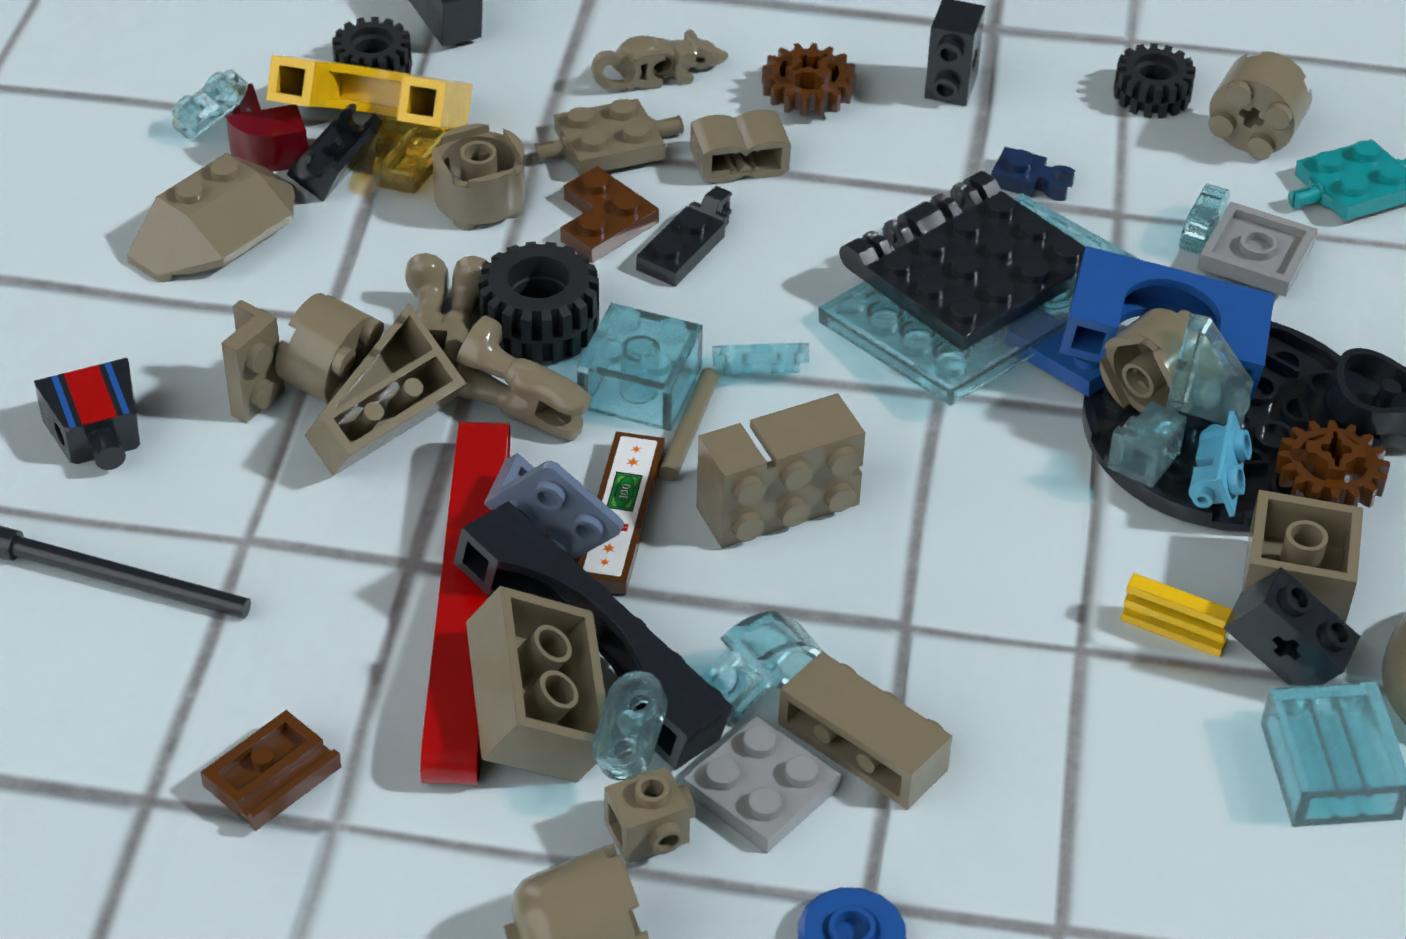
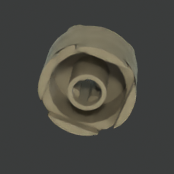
[1208,51,1312,159]
[432,124,526,230]
[275,293,384,404]
[1100,308,1221,424]

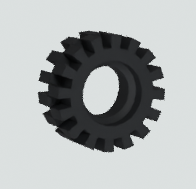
[332,17,412,74]
[1113,43,1196,119]

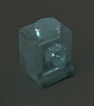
[1107,401,1187,488]

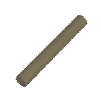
[658,368,720,481]

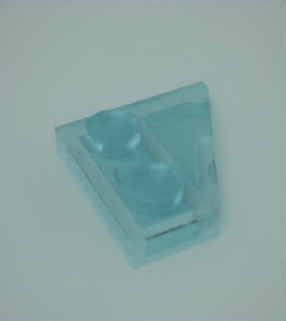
[1165,313,1254,430]

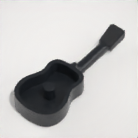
[1326,348,1406,437]

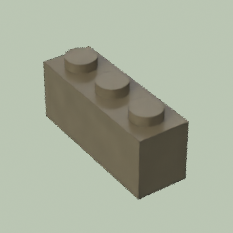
[778,652,952,810]

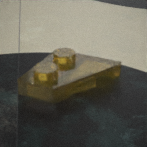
[373,115,454,194]

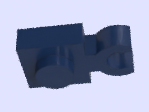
[991,146,1075,201]

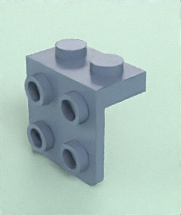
[484,453,624,560]

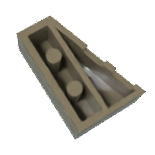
[304,304,466,476]

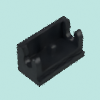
[286,103,384,202]

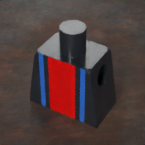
[34,357,140,470]

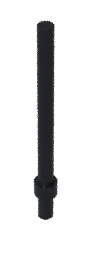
[0,526,251,619]

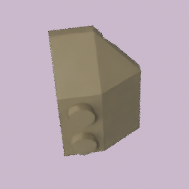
[127,153,296,282]

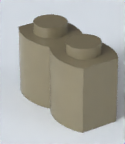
[690,110,791,183]

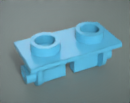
[1189,410,1252,517]

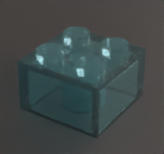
[577,303,703,431]

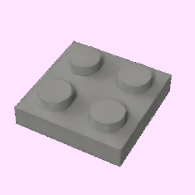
[1197,201,1318,297]
[683,715,841,853]

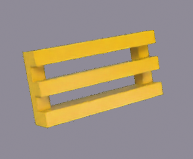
[1121,573,1232,658]

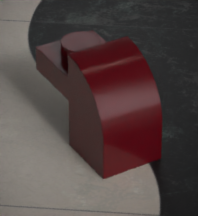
[226,83,308,172]

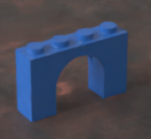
[1059,246,1275,403]

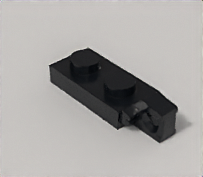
[636,186,732,287]

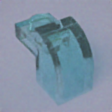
[701,611,826,724]

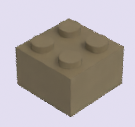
[1242,490,1363,623]

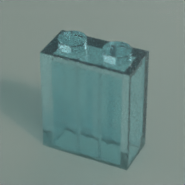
[1261,682,1406,827]

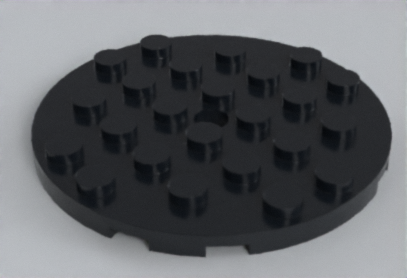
[1082,321,1381,532]

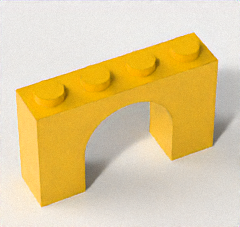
[266,55,473,128]

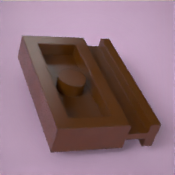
[200,710,341,831]

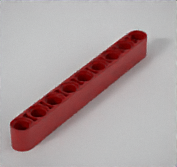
[420,421,511,785]

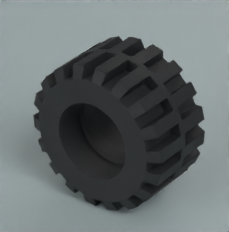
[478,241,599,364]

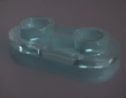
[172,69,248,140]
[712,343,810,375]
[592,671,668,781]

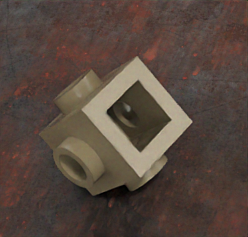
[604,766,696,864]

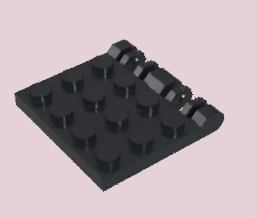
[839,171,1085,352]

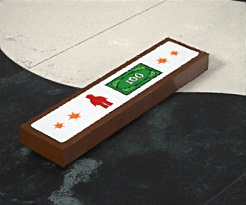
[578,431,665,595]

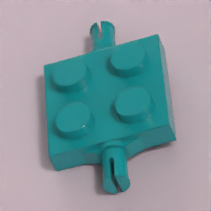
[1288,139,1406,221]

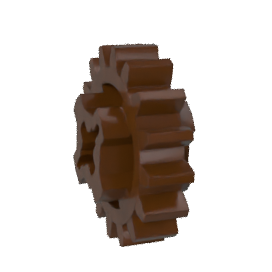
[762,43,857,117]
[1275,420,1390,508]

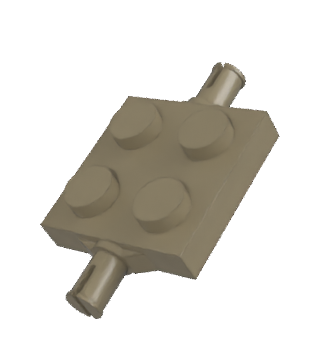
[534,98,684,175]

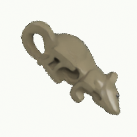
[591,29,729,91]

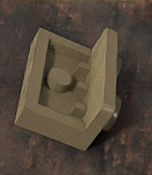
[221,300,285,423]

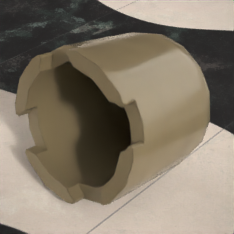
[503,843,649,939]

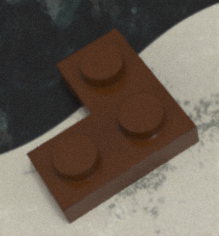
[560,166,659,263]

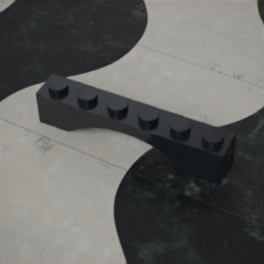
[453,501,733,770]

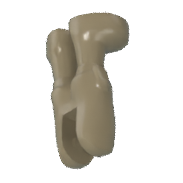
[405,253,490,369]
[456,315,592,440]

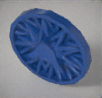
[798,887,906,939]

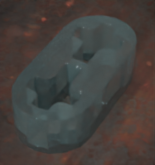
[1179,183,1230,255]

